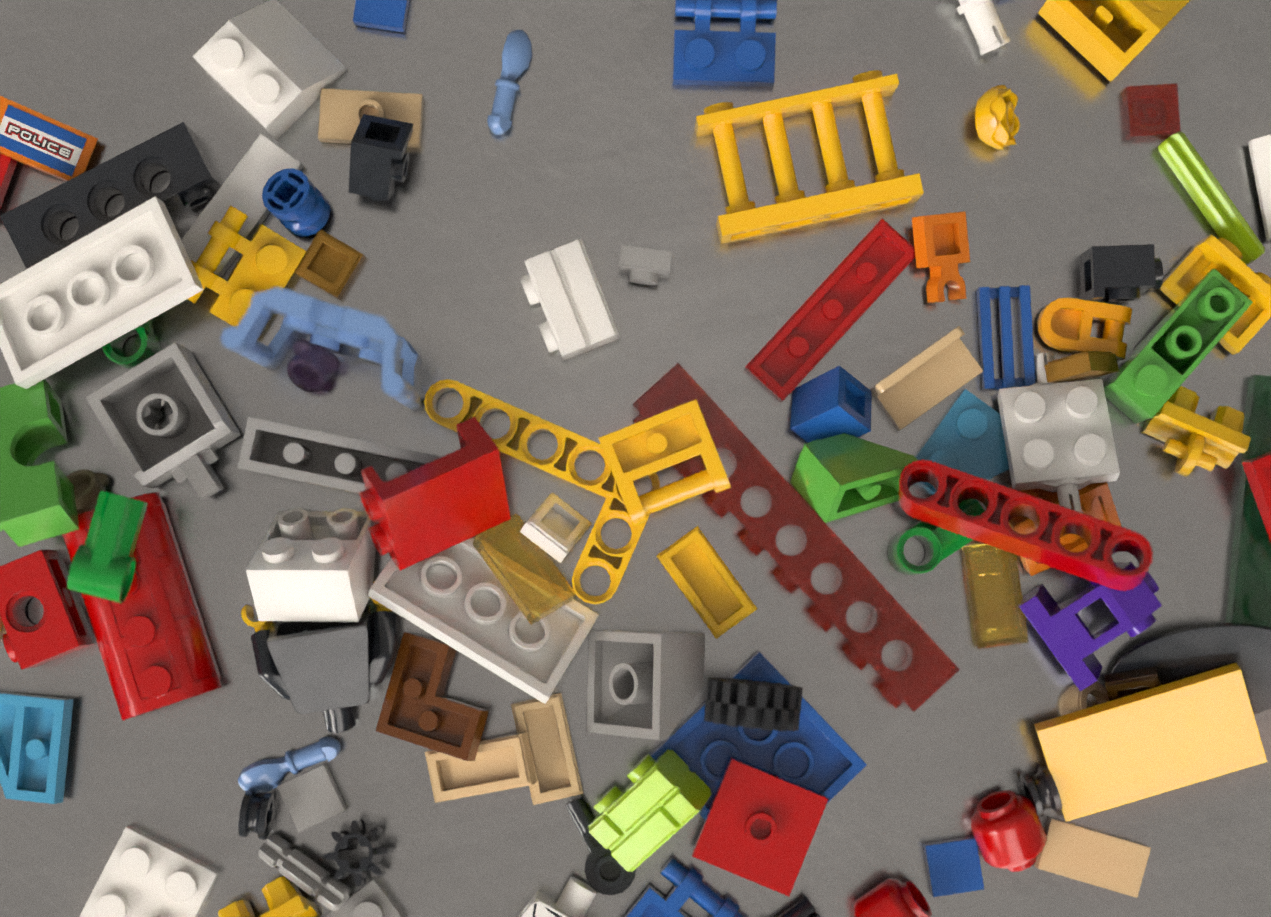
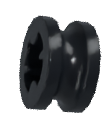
[1020,765,1062,818]
[238,790,274,840]

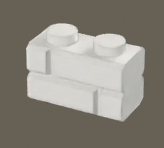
[519,239,620,361]

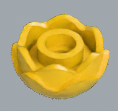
[975,85,1020,150]

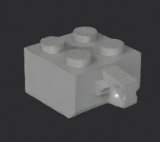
[86,342,241,499]

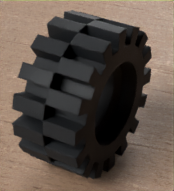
[704,677,803,731]

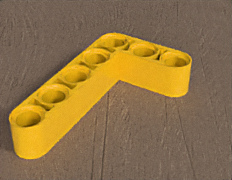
[424,379,660,604]

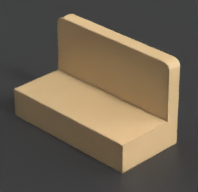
[870,326,983,431]

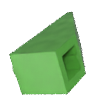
[1103,268,1253,424]

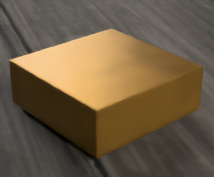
[294,229,366,300]
[1044,351,1119,383]

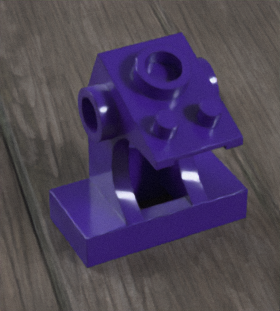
[1019,561,1162,691]

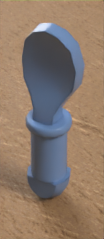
[487,30,532,135]
[238,736,341,794]

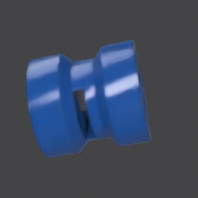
[262,168,330,237]

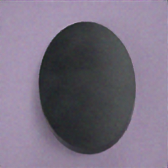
[1111,623,1271,714]

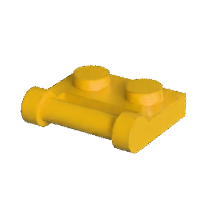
[599,399,731,526]

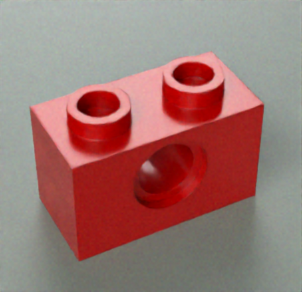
[0,549,93,670]

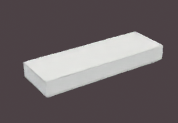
[181,134,304,277]

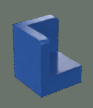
[790,365,872,443]

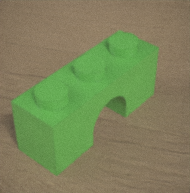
[0,379,79,547]

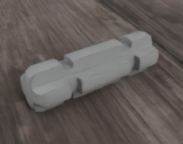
[258,834,351,911]

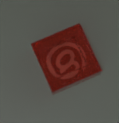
[1123,83,1181,140]

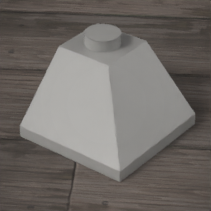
[586,630,705,740]

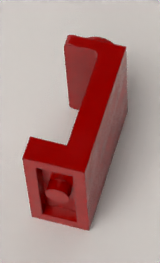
[359,417,511,571]

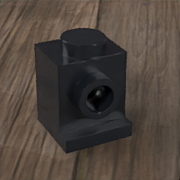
[348,114,414,201]
[1081,244,1163,302]

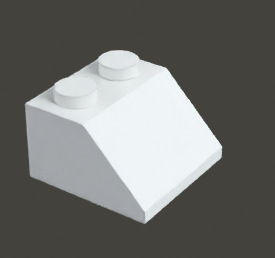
[192,0,347,140]

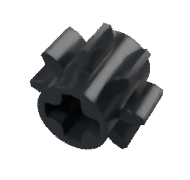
[324,821,393,887]

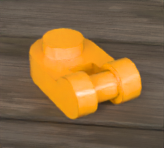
[1037,298,1132,360]

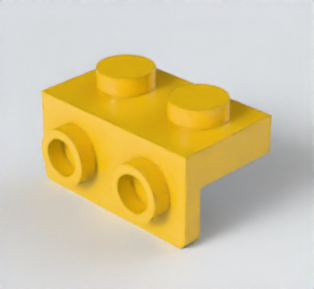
[1160,235,1271,355]

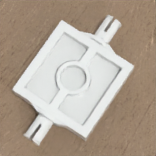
[997,352,1120,513]

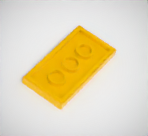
[1034,663,1267,822]

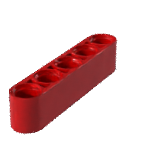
[899,460,1153,591]

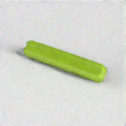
[1158,131,1265,265]

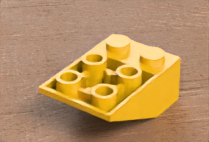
[1038,0,1190,82]

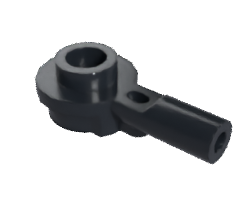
[565,795,636,896]

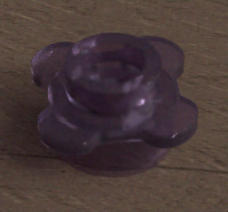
[287,339,340,392]

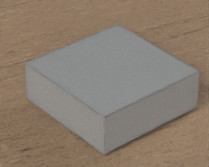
[277,763,347,833]

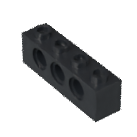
[0,122,222,269]

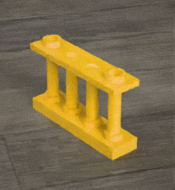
[695,70,924,244]

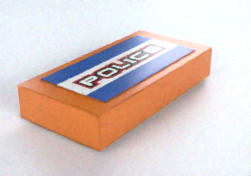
[0,96,98,182]

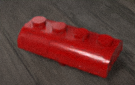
[62,492,222,721]

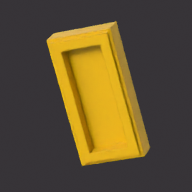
[656,526,757,639]

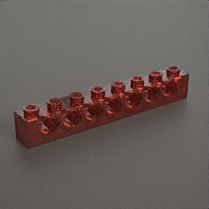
[632,363,960,712]

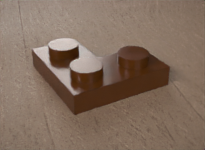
[375,632,489,761]

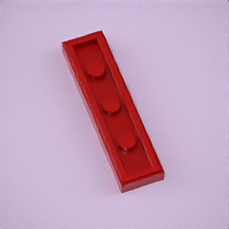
[744,218,915,403]

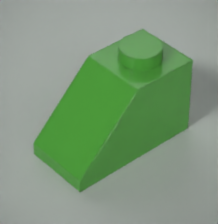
[790,433,917,523]

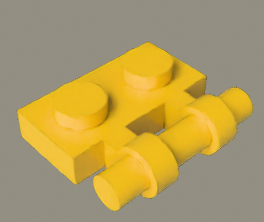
[187,205,306,328]

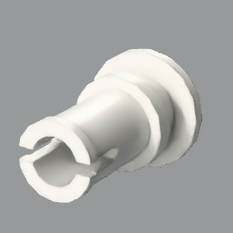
[956,0,1011,55]

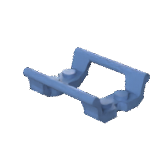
[221,287,425,412]

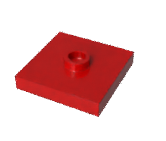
[692,757,828,897]

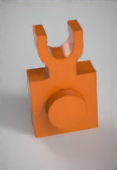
[912,211,970,303]

